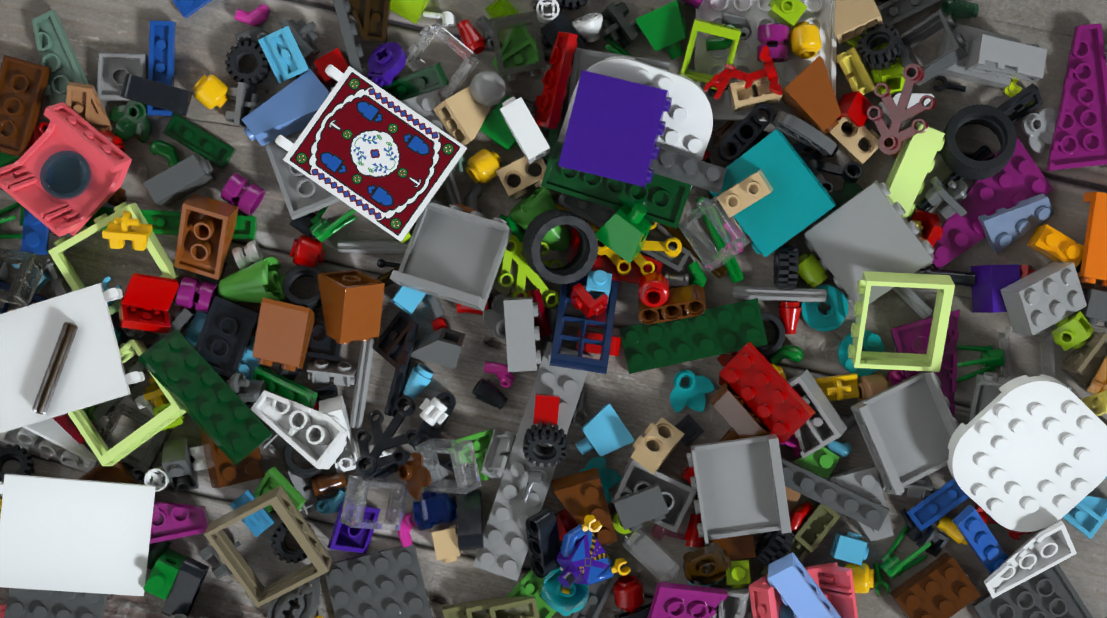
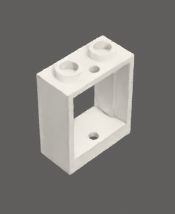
[500,97,550,164]

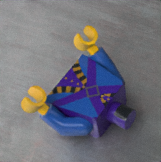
[557,515,631,587]

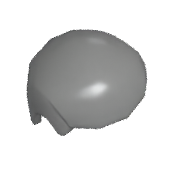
[470,71,506,107]

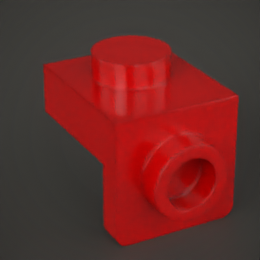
[909,209,943,247]
[571,283,608,318]

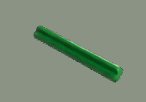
[696,196,744,283]

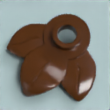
[398,452,431,500]

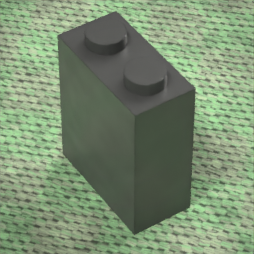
[144,154,216,207]

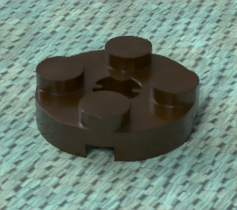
[683,542,732,585]

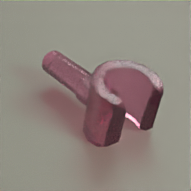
[650,524,685,541]

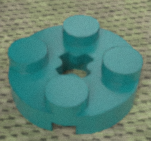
[800,285,848,332]
[837,330,885,376]
[541,568,589,616]

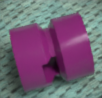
[757,24,789,63]
[221,173,266,216]
[176,276,218,314]

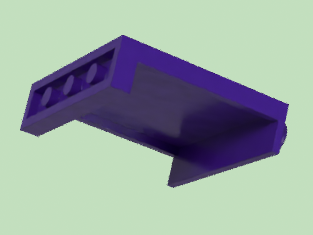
[558,70,672,188]

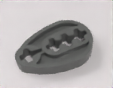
[771,111,837,156]
[267,577,320,618]

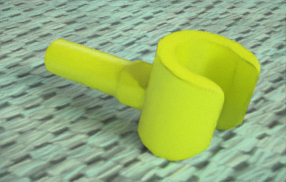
[1004,78,1022,98]

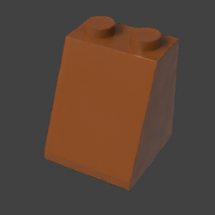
[781,56,841,135]
[318,269,385,344]
[252,298,316,372]

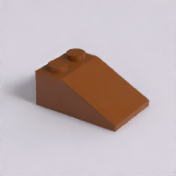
[174,193,239,280]

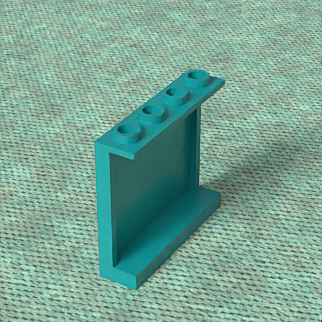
[710,128,836,257]

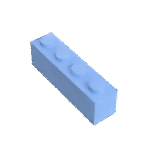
[767,552,842,618]

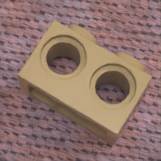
[728,77,782,112]
[825,116,880,165]
[496,156,547,199]
[717,169,773,218]
[631,417,684,474]
[432,521,462,563]

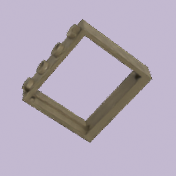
[204,485,333,608]

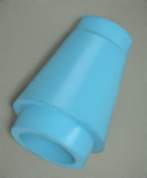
[403,363,434,399]

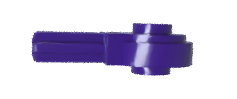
[367,42,407,88]

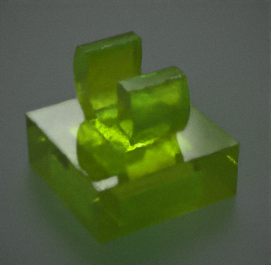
[485,0,518,29]

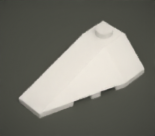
[251,390,348,469]
[0,418,98,472]
[984,521,1077,598]

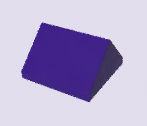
[971,264,1020,313]
[327,498,381,554]

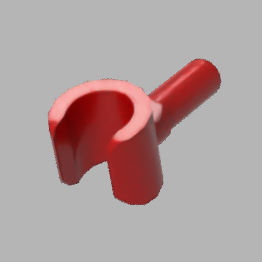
[432,317,448,331]

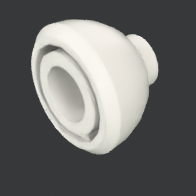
[572,12,603,43]

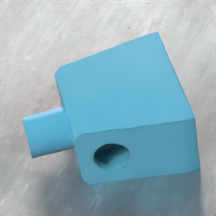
[575,402,635,457]

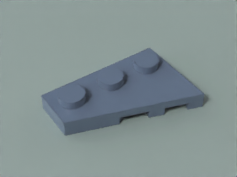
[978,193,1054,254]

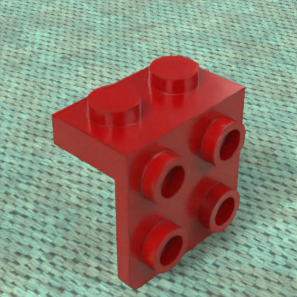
[118,273,179,334]

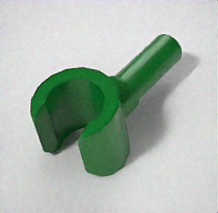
[873,562,889,597]

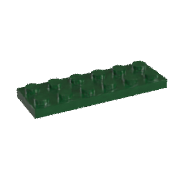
[541,140,692,229]
[619,298,768,374]
[138,329,273,466]

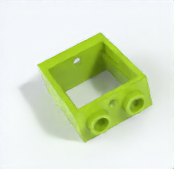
[681,18,741,90]

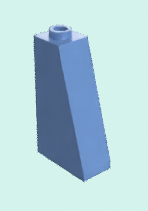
[241,69,330,146]

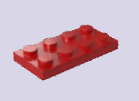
[719,342,816,443]

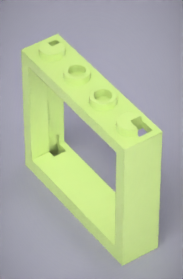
[48,202,180,315]
[848,271,955,372]
[68,339,186,466]

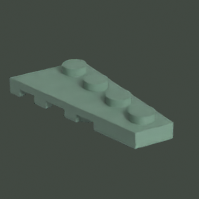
[32,10,89,106]

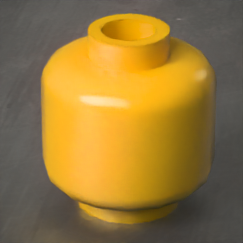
[789,22,822,59]
[192,74,229,109]
[466,149,502,184]
[845,563,874,593]

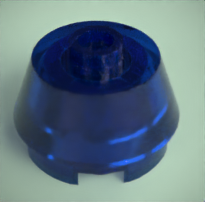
[412,489,457,530]

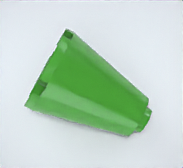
[509,187,571,252]
[217,257,285,303]

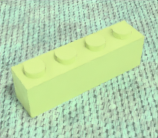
[885,120,945,219]

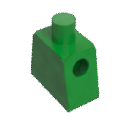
[635,0,688,60]
[479,95,522,151]
[595,203,651,264]
[143,548,187,600]

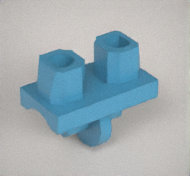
[229,489,275,537]

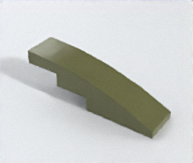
[758,503,840,577]
[442,596,540,618]

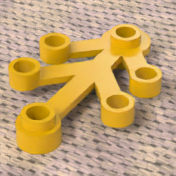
[597,219,682,275]

